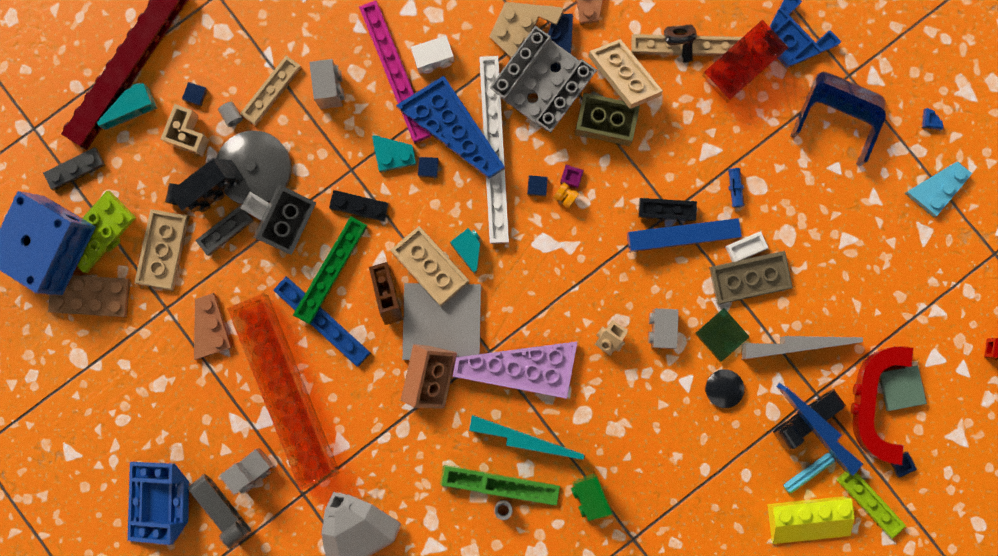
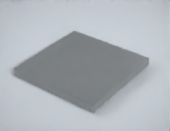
[402,283,481,361]

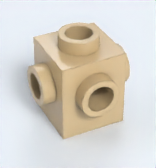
[595,320,628,355]

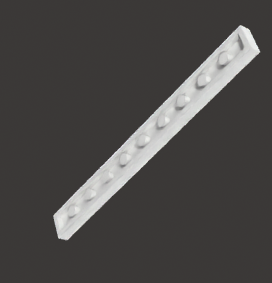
[479,56,509,244]

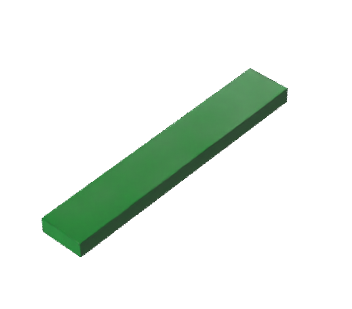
[293,216,368,325]

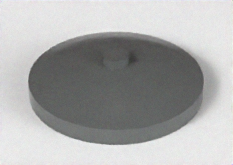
[216,131,292,204]

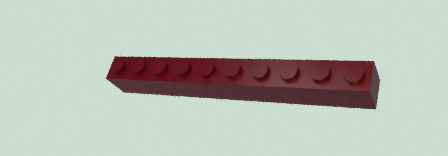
[61,0,188,150]

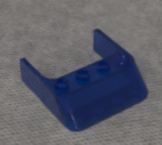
[790,72,886,166]

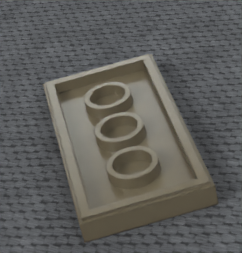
[709,251,793,305]

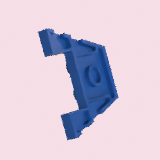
[761,0,842,68]

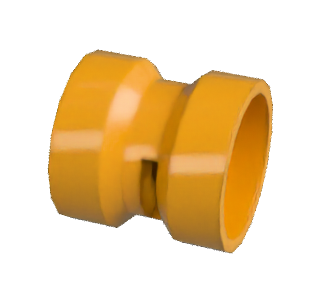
[553,182,579,209]

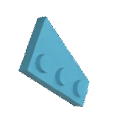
[905,161,972,217]

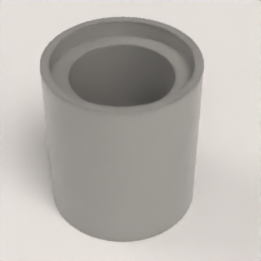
[218,102,243,127]
[494,500,512,520]

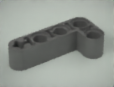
[188,474,252,549]

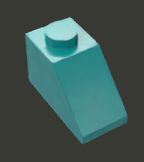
[450,228,481,274]

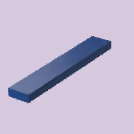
[273,276,371,367]

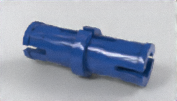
[728,168,745,208]

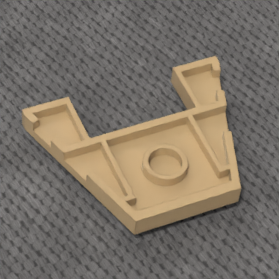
[489,2,564,58]

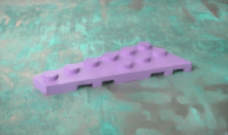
[453,341,578,399]

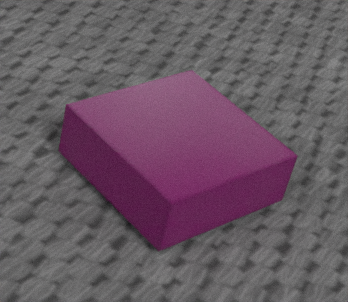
[560,165,584,189]

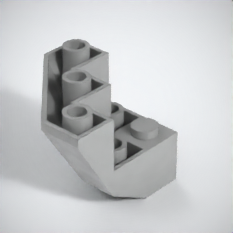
[321,492,401,556]

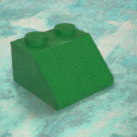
[571,473,612,521]

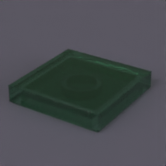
[695,308,750,362]

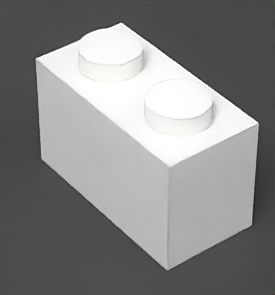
[411,35,454,74]

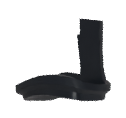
[664,25,697,63]

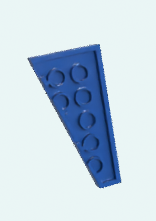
[396,76,505,179]

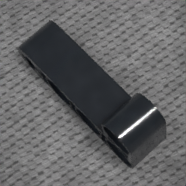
[773,389,846,450]

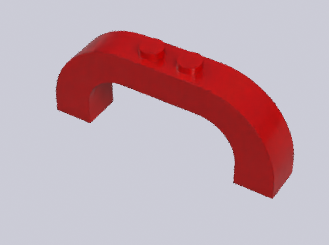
[851,346,913,465]

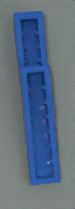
[627,218,742,253]
[776,383,863,476]

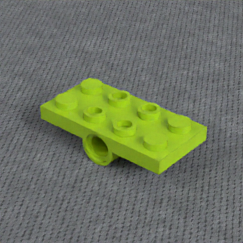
[77,191,136,273]

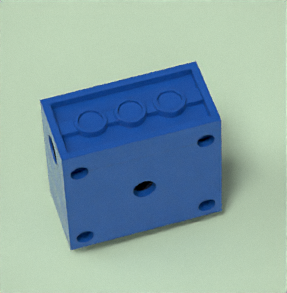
[0,191,96,295]

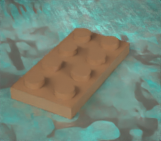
[48,275,130,317]

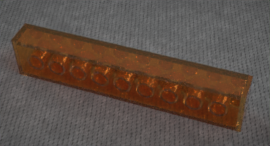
[227,293,340,491]

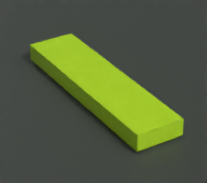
[836,471,906,539]

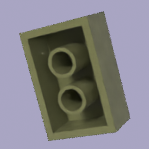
[574,93,640,146]

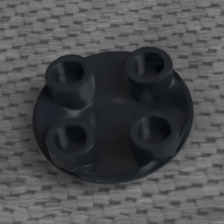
[705,369,744,408]

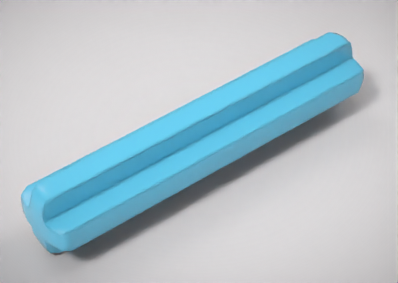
[783,453,835,493]

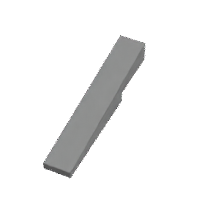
[742,336,863,359]

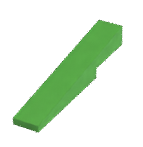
[440,464,560,506]

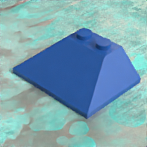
[127,462,189,545]

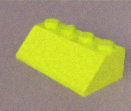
[767,496,854,544]

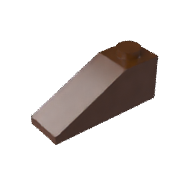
[369,262,403,325]

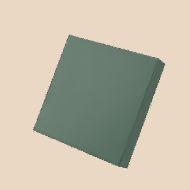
[879,366,927,411]

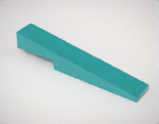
[469,415,584,460]

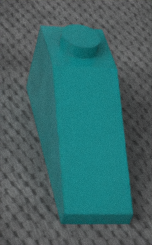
[97,83,157,130]

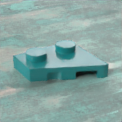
[372,135,416,172]

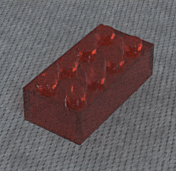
[703,19,789,103]

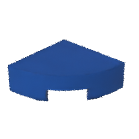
[922,108,943,130]

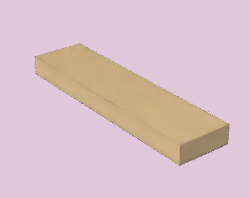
[240,55,302,126]

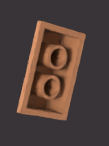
[401,344,457,408]

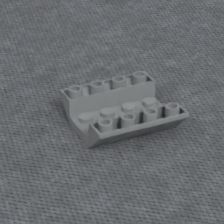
[490,26,597,133]

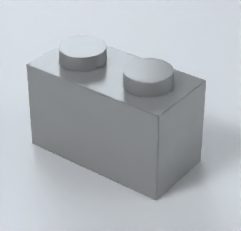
[648,308,678,349]

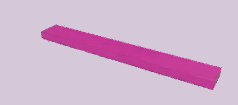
[359,0,432,144]

